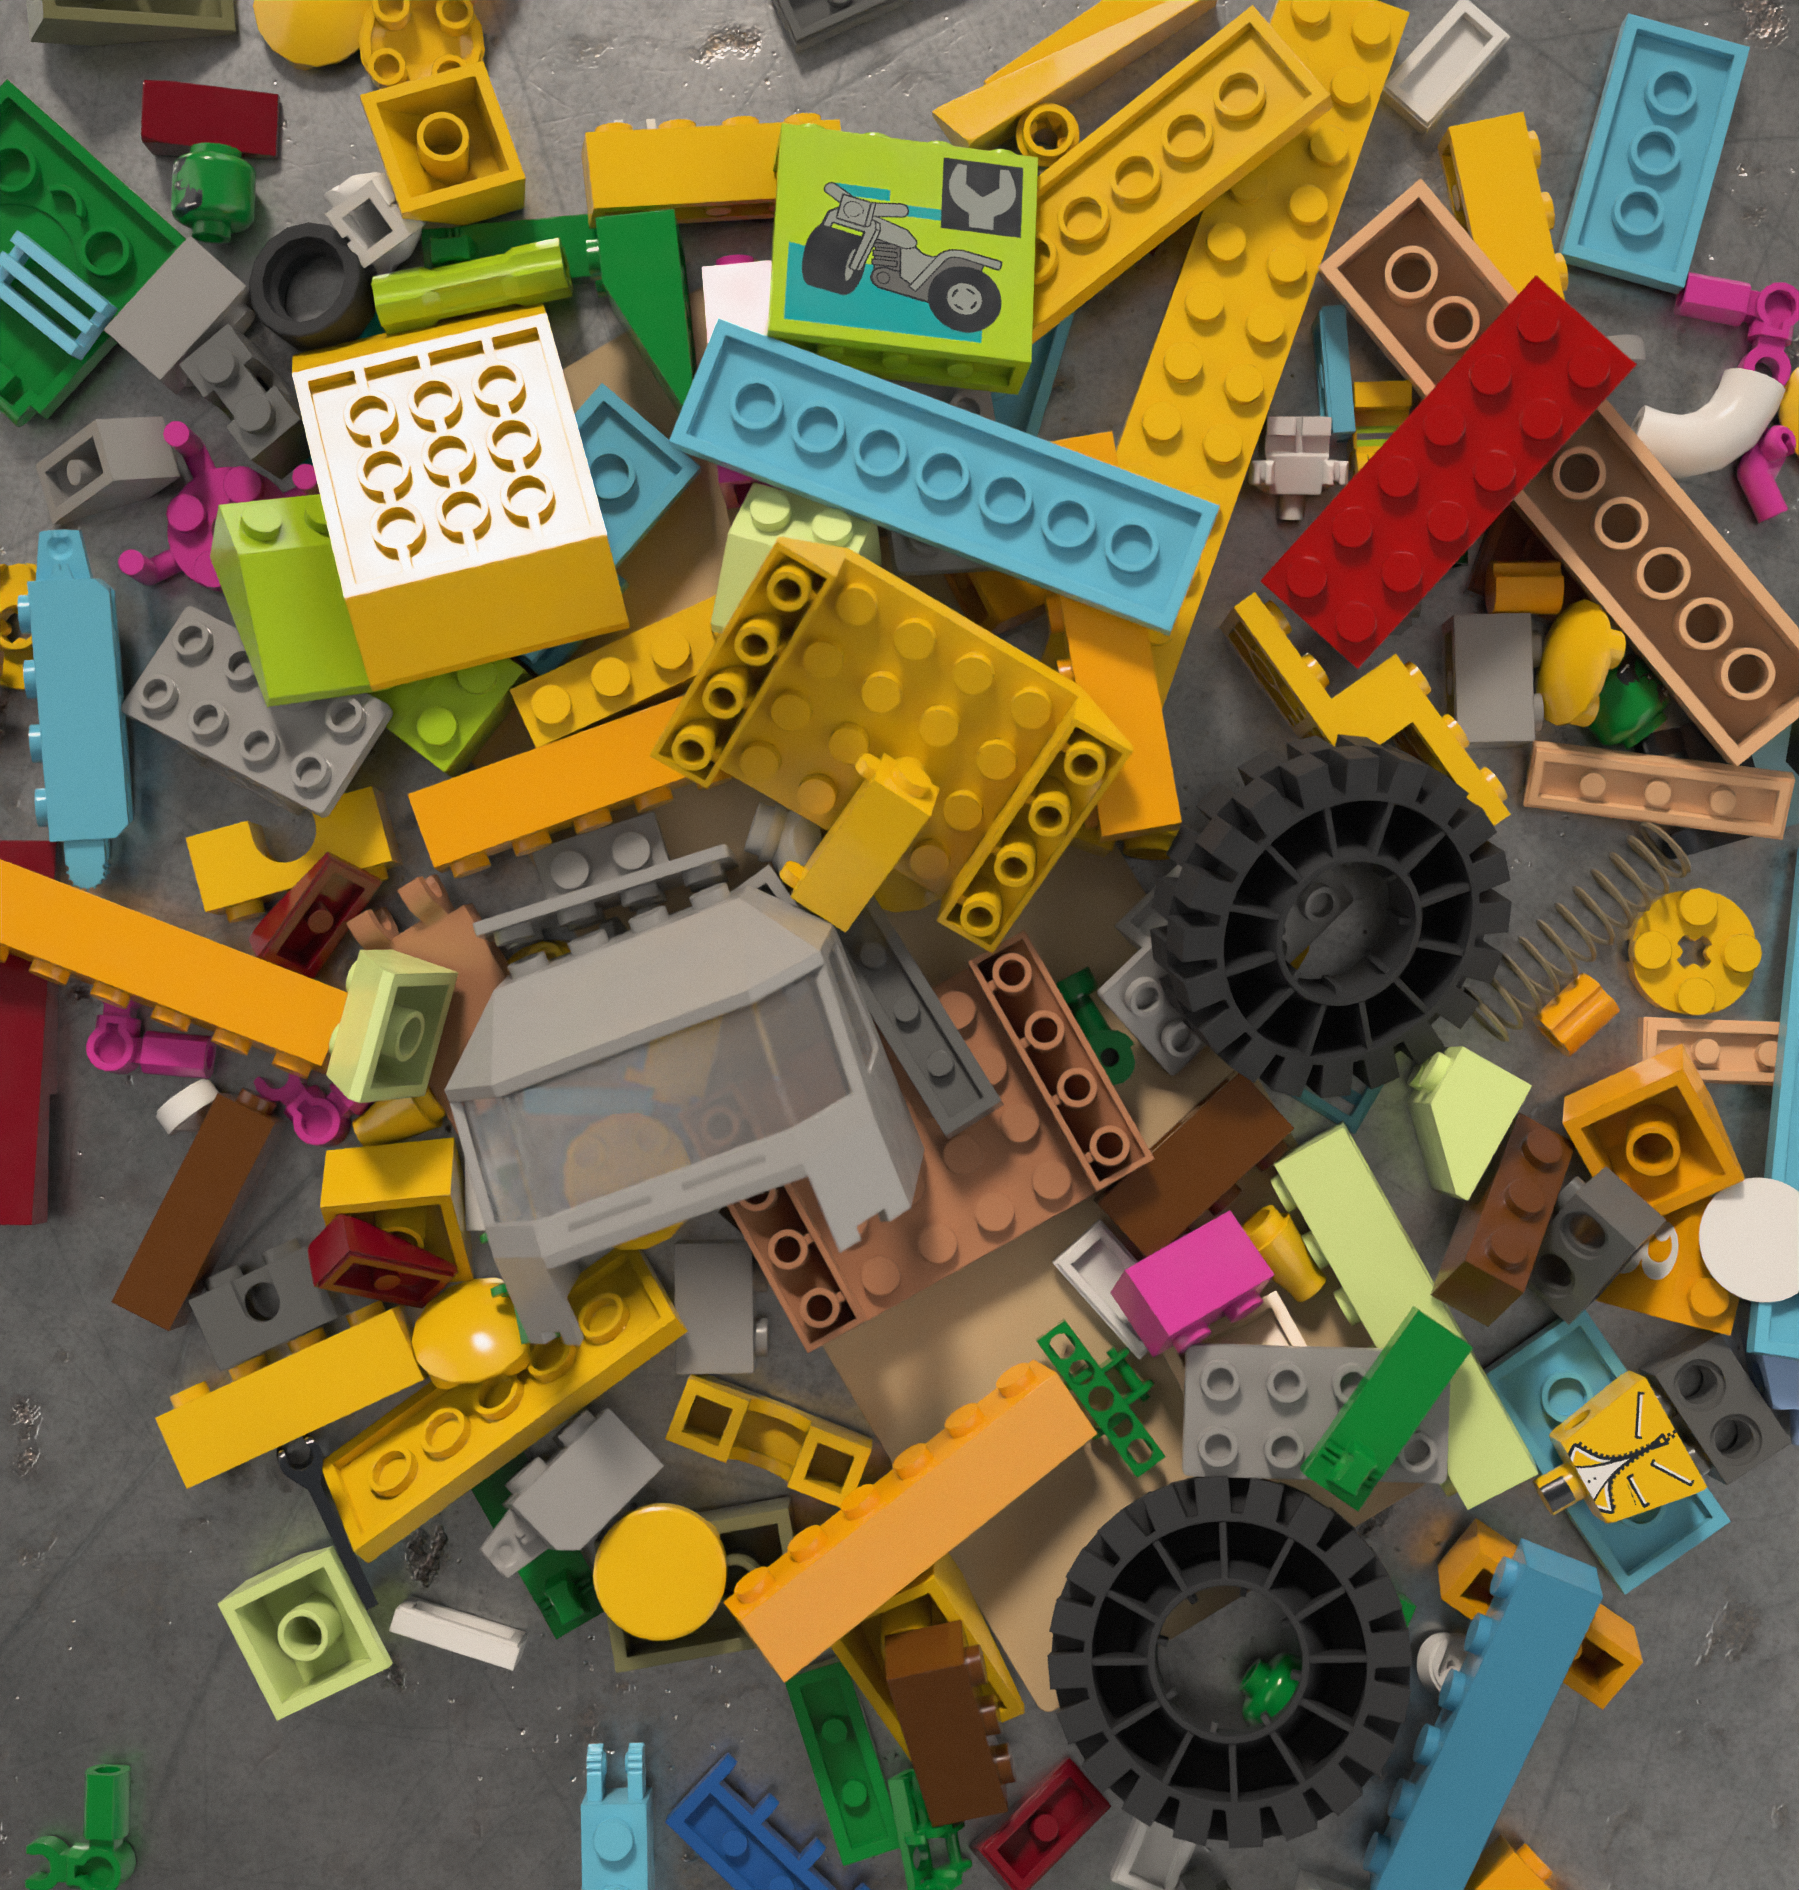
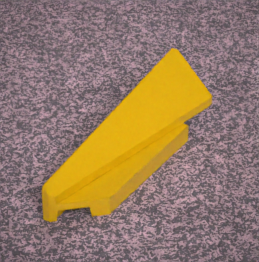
[932,0,1217,151]

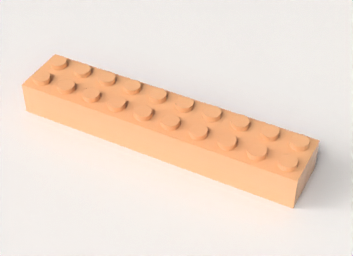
[1318,178,1799,766]

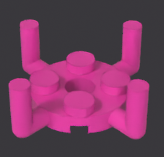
[118,421,320,593]

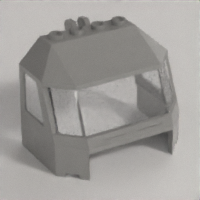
[444,883,925,1345]

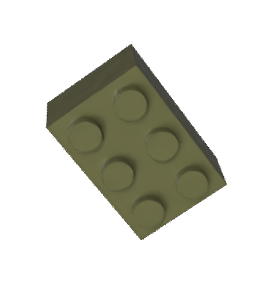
[594,1496,798,1673]

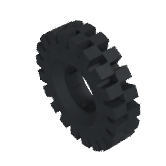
[1150,734,1512,1098]
[1047,1476,1413,1849]

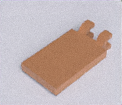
[346,874,561,1135]

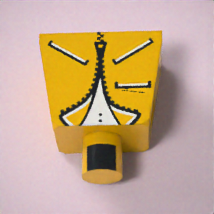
[1532,1370,1708,1524]

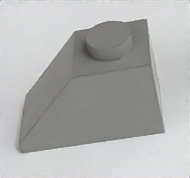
[36,416,180,524]

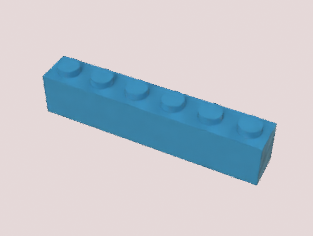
[1363,1538,1603,1890]

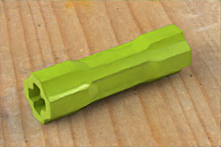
[371,237,573,335]

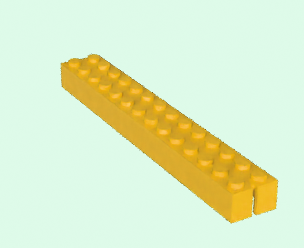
[1039,0,1410,858]

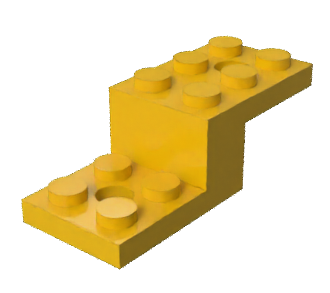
[1219,592,1511,826]

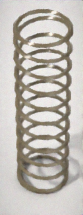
[1463,822,1691,1042]

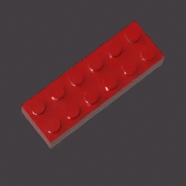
[1260,275,1637,669]

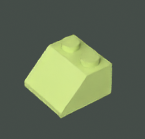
[711,482,882,634]
[326,949,459,1103]
[1407,1046,1532,1201]
[218,1546,393,1721]

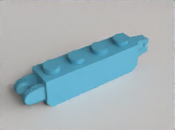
[18,529,134,891]
[581,1743,655,1890]

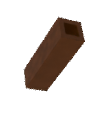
[111,1087,289,1331]

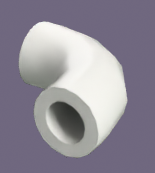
[1630,368,1786,479]

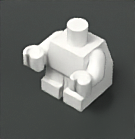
[324,171,426,275]
[1247,416,1349,520]

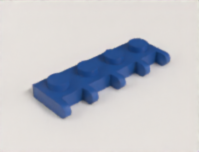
[665,1752,871,1890]

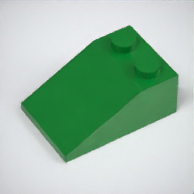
[586,209,697,414]

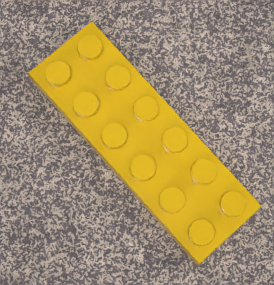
[1032,5,1333,344]
[322,1248,688,1564]

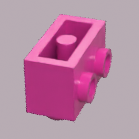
[1110,1210,1274,1358]

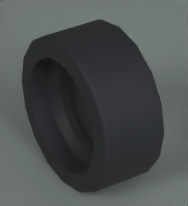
[249,222,377,352]

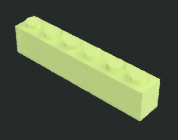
[1270,1121,1538,1510]

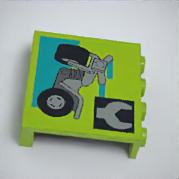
[763,123,1038,395]

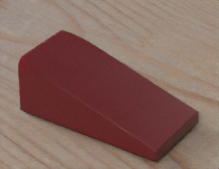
[141,80,280,159]
[248,851,382,979]
[308,1214,458,1309]
[968,1757,1112,1890]

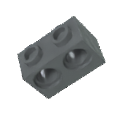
[1527,1166,1666,1325]
[1638,1328,1792,1485]

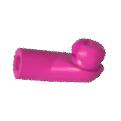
[1737,425,1796,524]

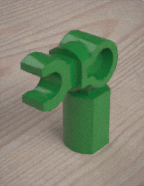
[25,1764,136,1890]

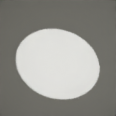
[1699,1178,1799,1302]

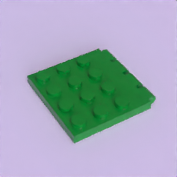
[0,79,186,427]

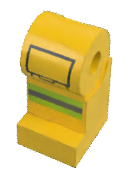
[1346,380,1412,480]

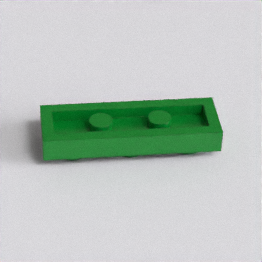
[785,1657,900,1866]

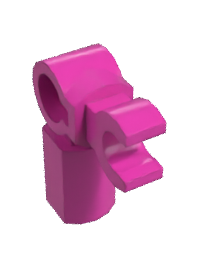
[1674,272,1799,386]
[86,1000,217,1079]
[253,1073,374,1148]

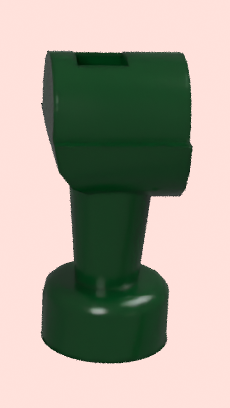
[1055,966,1135,1085]

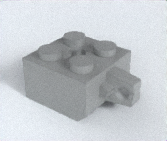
[479,1408,664,1578]

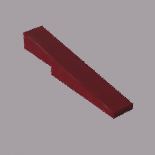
[0,840,61,1225]

